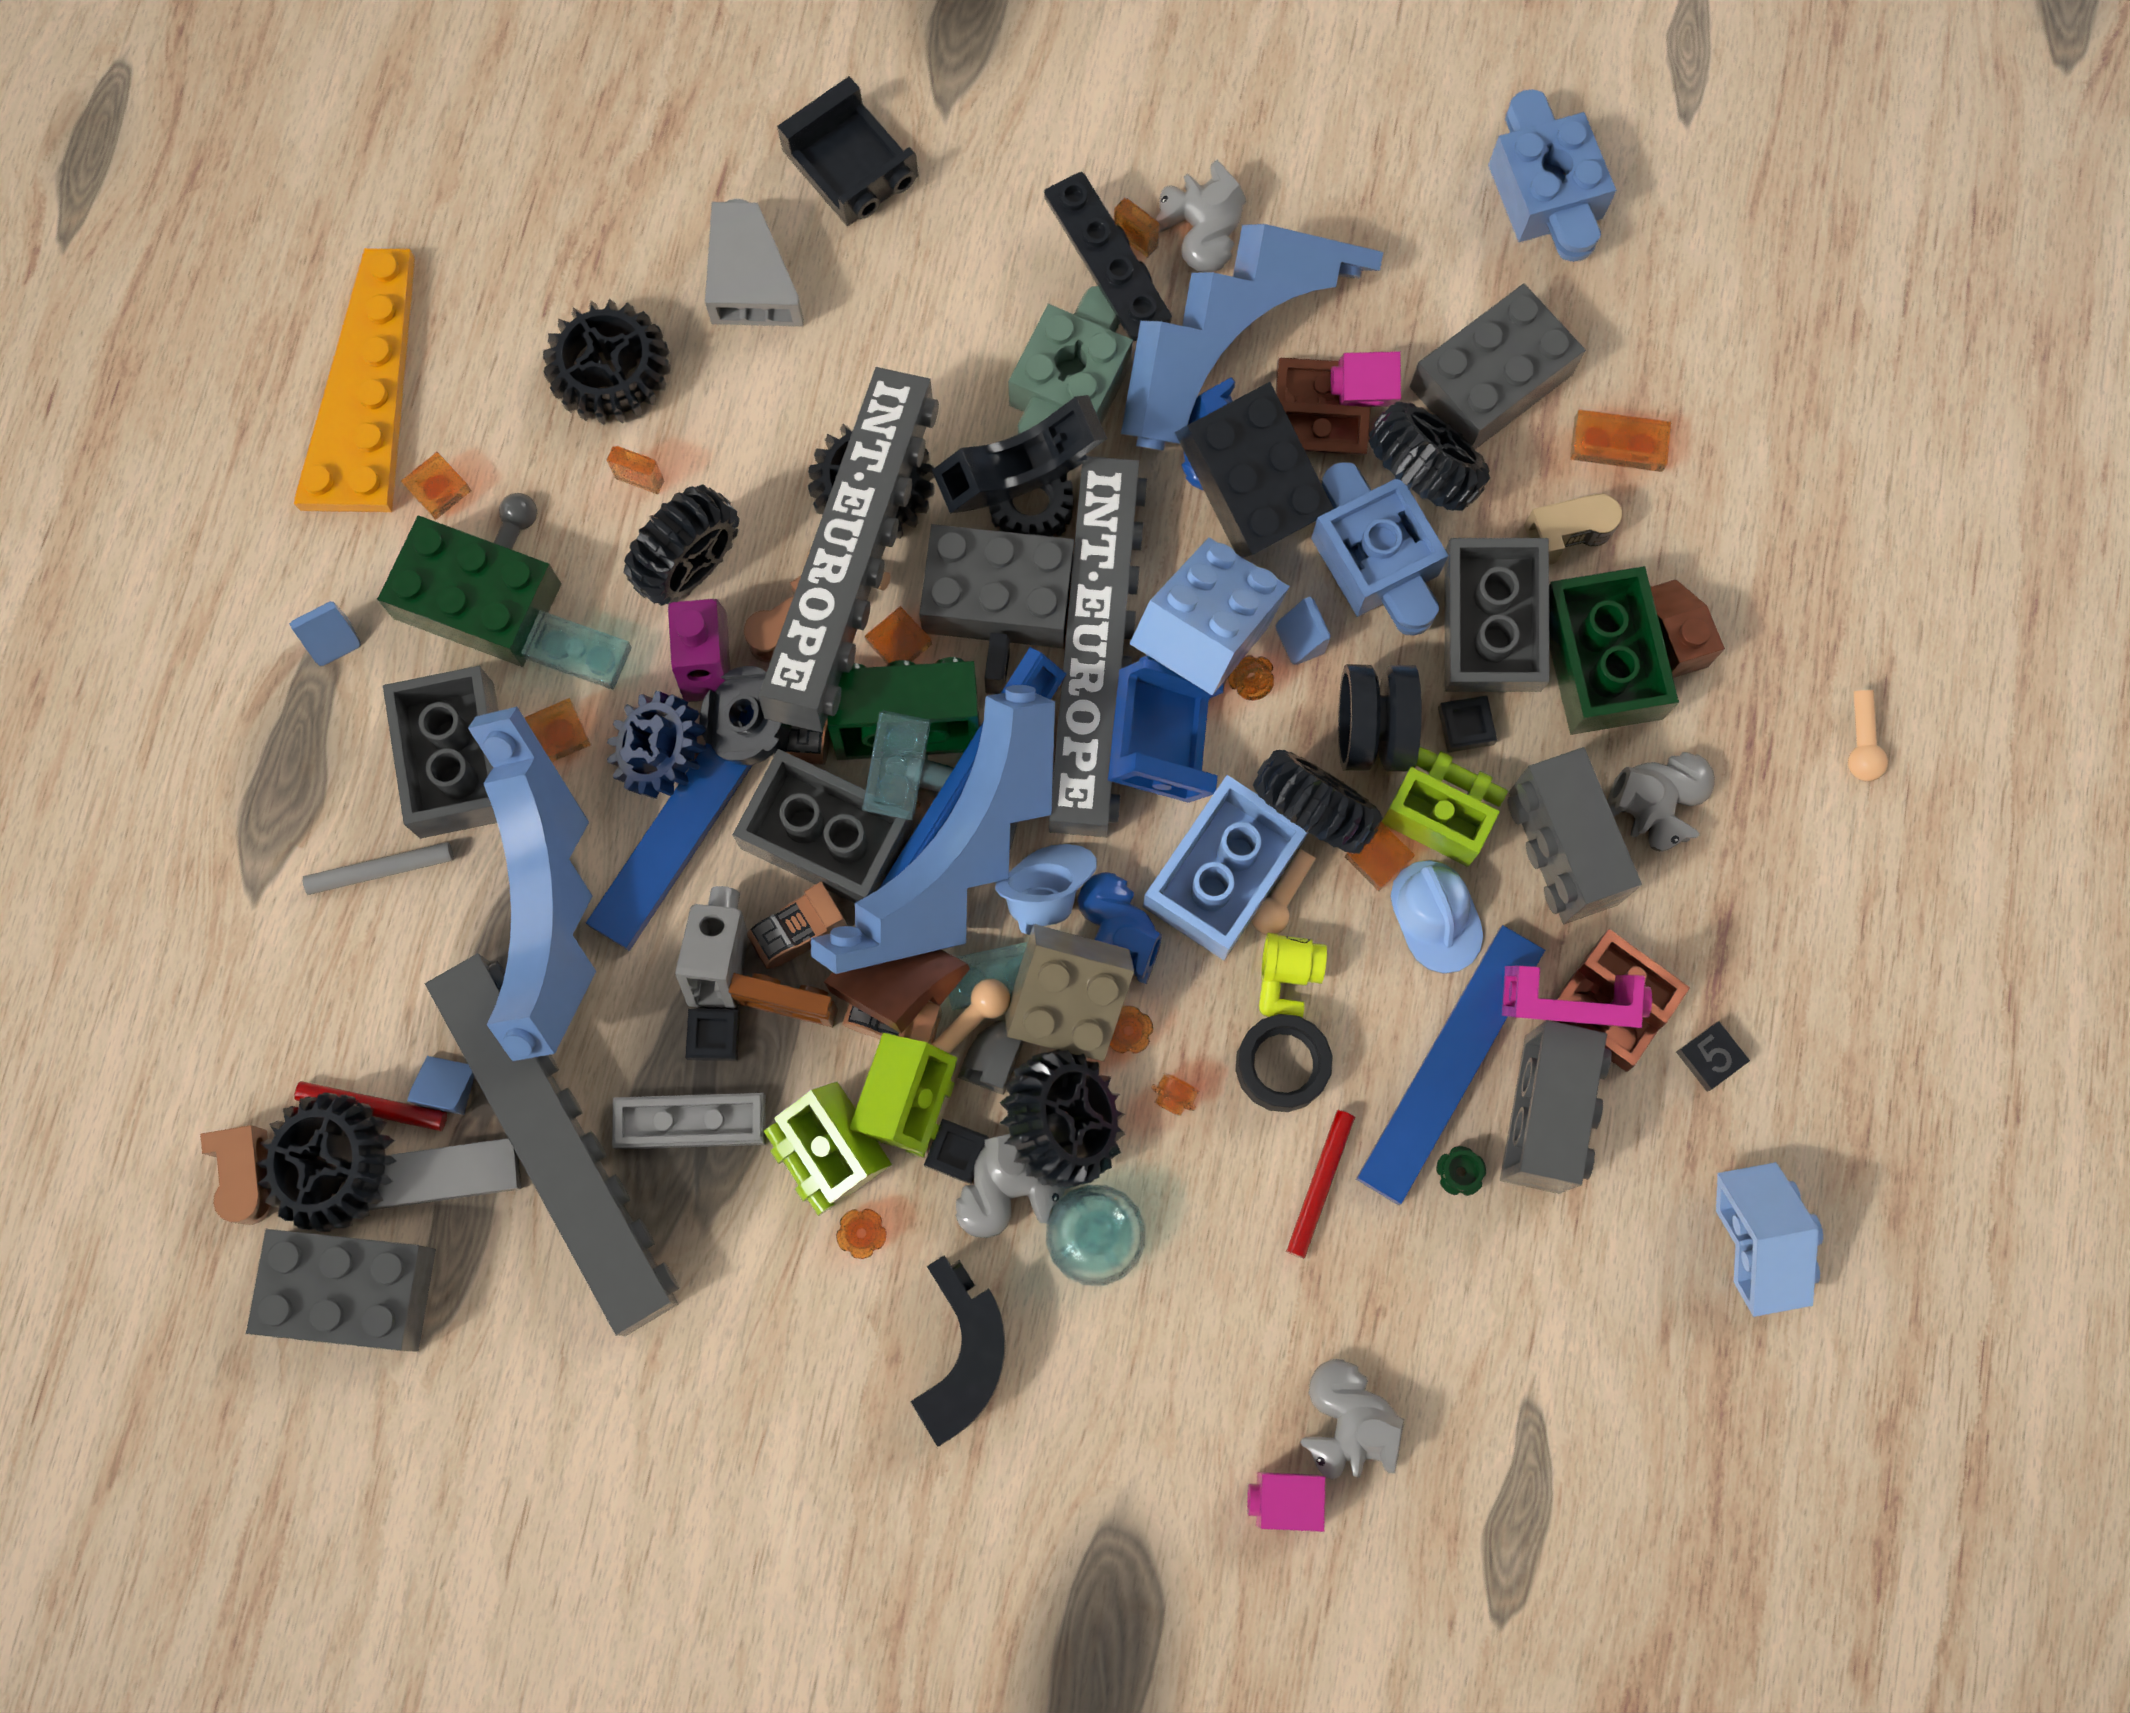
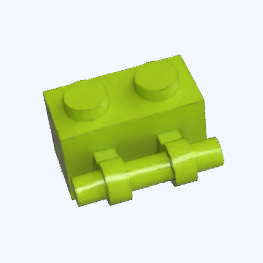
[1381,747,1508,867]
[849,1033,958,1158]
[764,1081,892,1216]

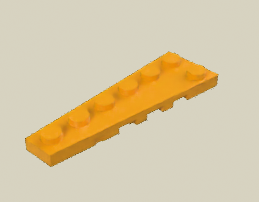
[294,248,415,512]

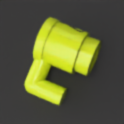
[1259,933,1327,1018]

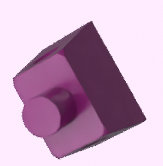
[668,599,730,702]

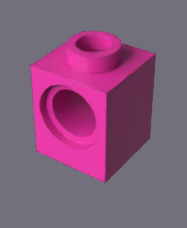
[1331,352,1401,407]
[1247,1472,1325,1532]

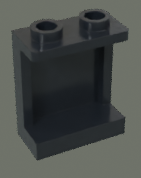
[777,76,918,227]

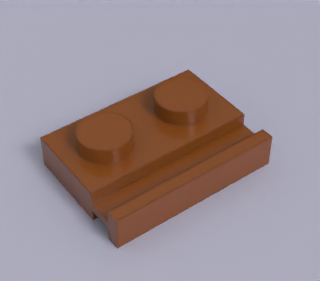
[728,973,838,1028]

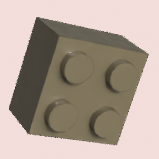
[1005,924,1134,1062]

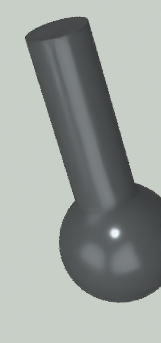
[494,493,537,550]

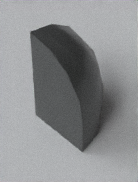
[957,1020,1024,1095]

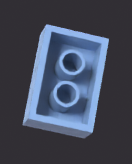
[1130,537,1290,695]
[1143,775,1308,961]

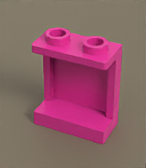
[1502,966,1652,1028]

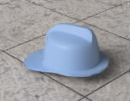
[995,844,1097,935]
[1390,860,1483,974]

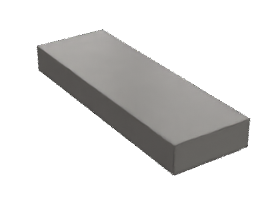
[612,1093,765,1150]
[368,1138,521,1210]

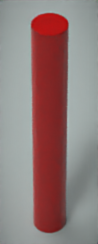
[294,1081,447,1131]
[1286,1110,1355,1259]

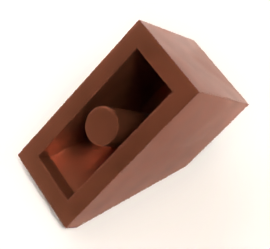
[1651,579,1725,678]

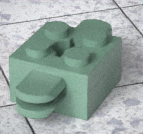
[1008,286,1133,434]

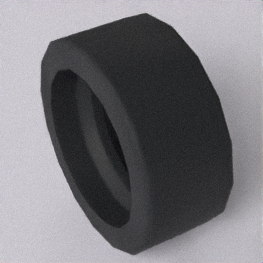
[1235,1014,1333,1112]

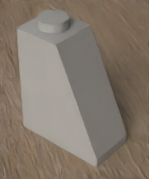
[705,199,803,327]

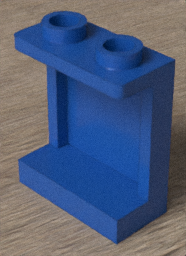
[1108,656,1224,803]

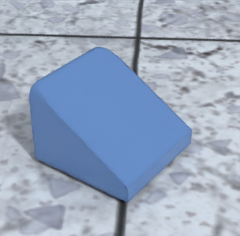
[1276,596,1331,665]
[289,601,361,666]
[407,1056,474,1115]

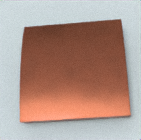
[1276,357,1370,455]
[1555,929,1690,1072]
[824,950,970,1034]

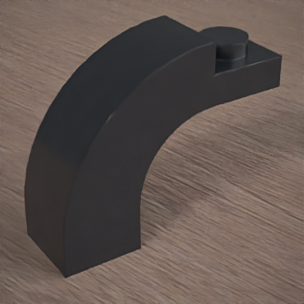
[932,395,1107,514]
[910,1255,1006,1447]

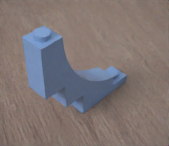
[1121,224,1383,451]
[811,685,1055,974]
[468,707,596,1061]

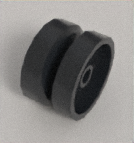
[1338,664,1422,772]

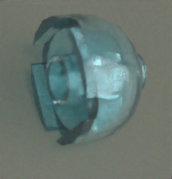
[1046,1184,1146,1286]

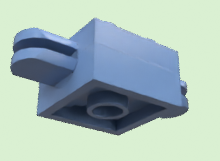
[1488,89,1616,262]
[1311,462,1449,635]

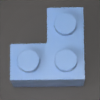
[1716,1162,1823,1317]

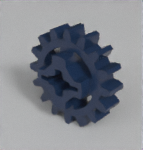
[607,691,706,799]

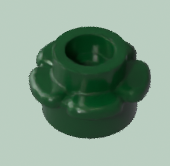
[1436,1146,1486,1196]

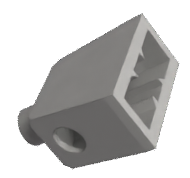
[675,886,748,1010]

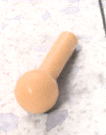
[1848,690,1888,781]
[1251,848,1316,935]
[931,979,1010,1054]

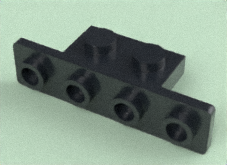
[1044,172,1172,341]

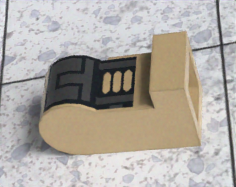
[1524,494,1622,565]

